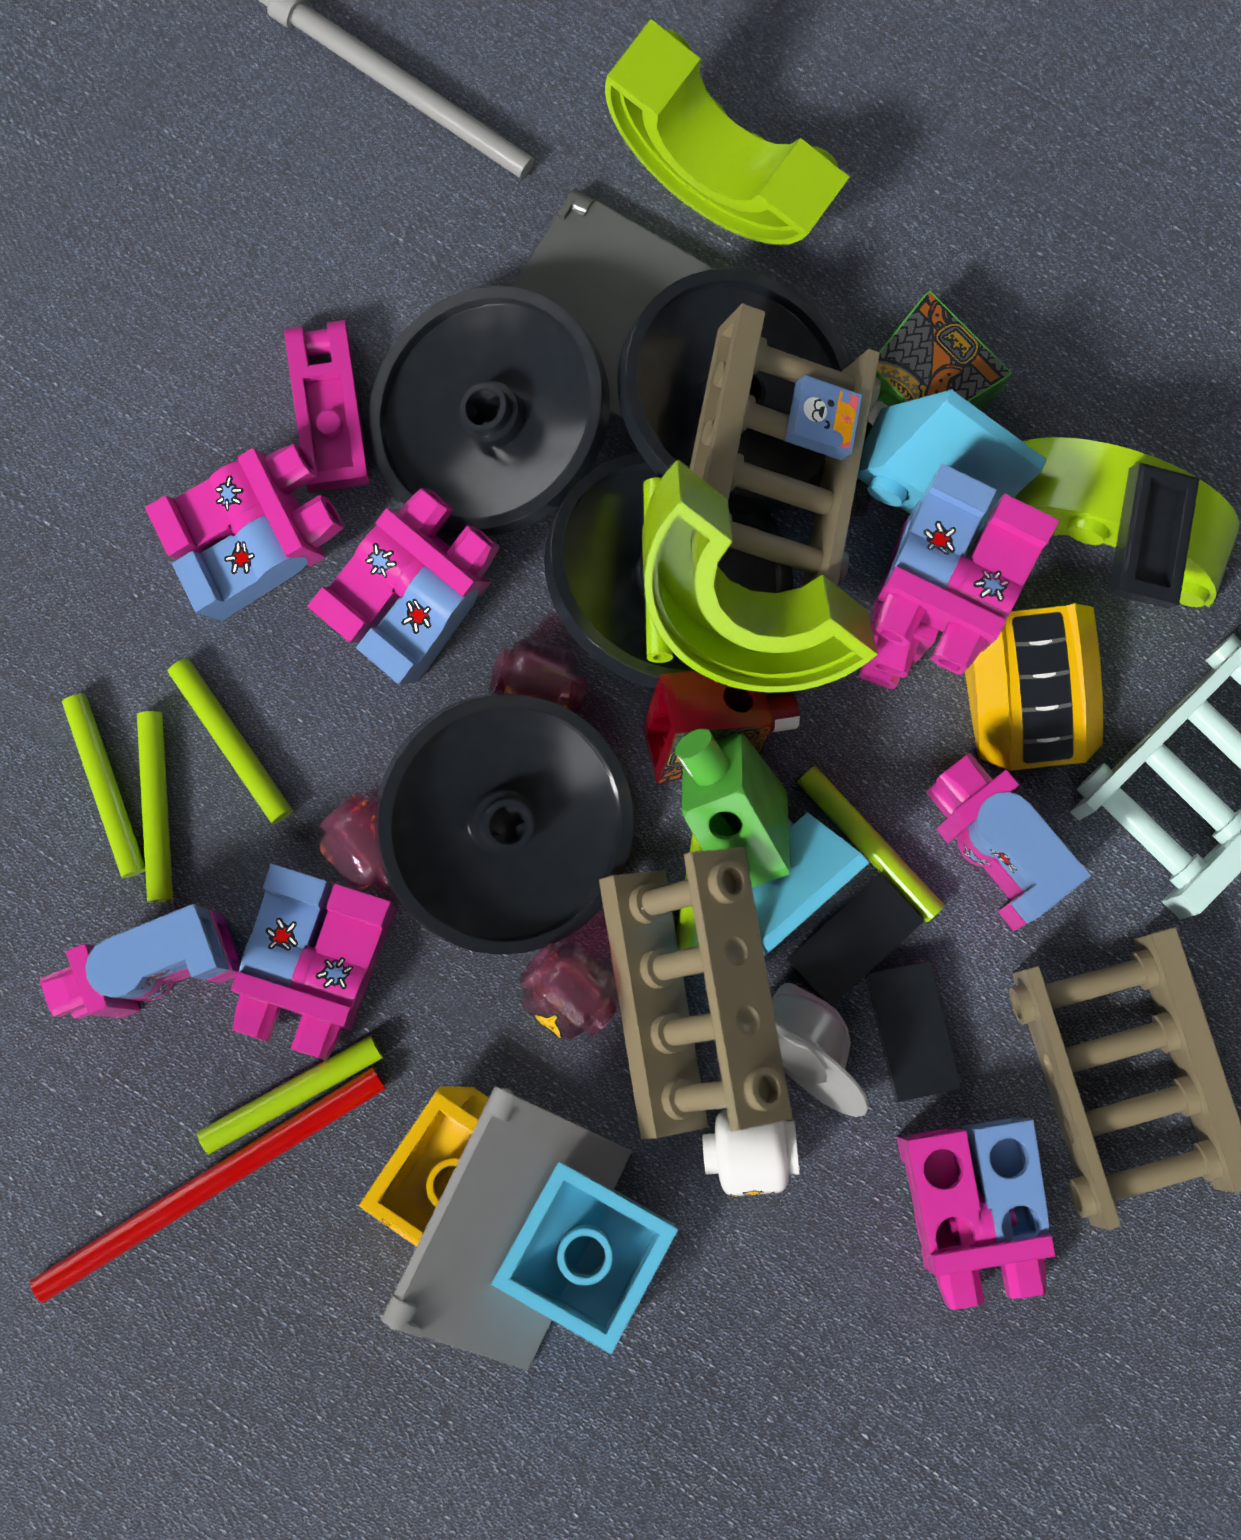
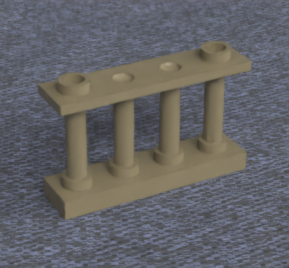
[690,303,881,588]
[599,847,792,1140]
[1009,927,1241,1230]

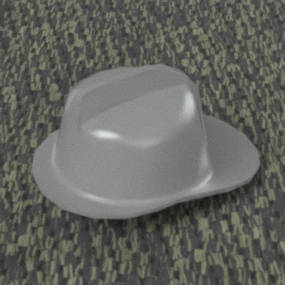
[771,983,870,1117]

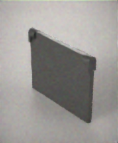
[512,188,714,423]

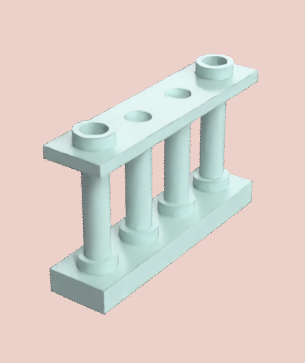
[1070,634,1241,920]

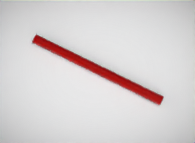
[30,1067,387,1303]

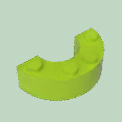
[605,19,850,245]
[1014,437,1240,607]
[642,459,878,692]

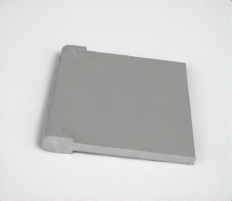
[381,1086,632,1370]

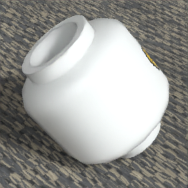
[703,1109,799,1196]

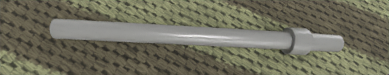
[257,0,534,179]

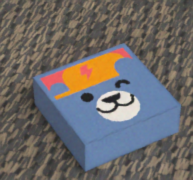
[785,375,862,460]

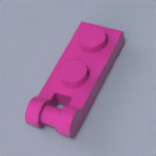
[284,320,370,493]

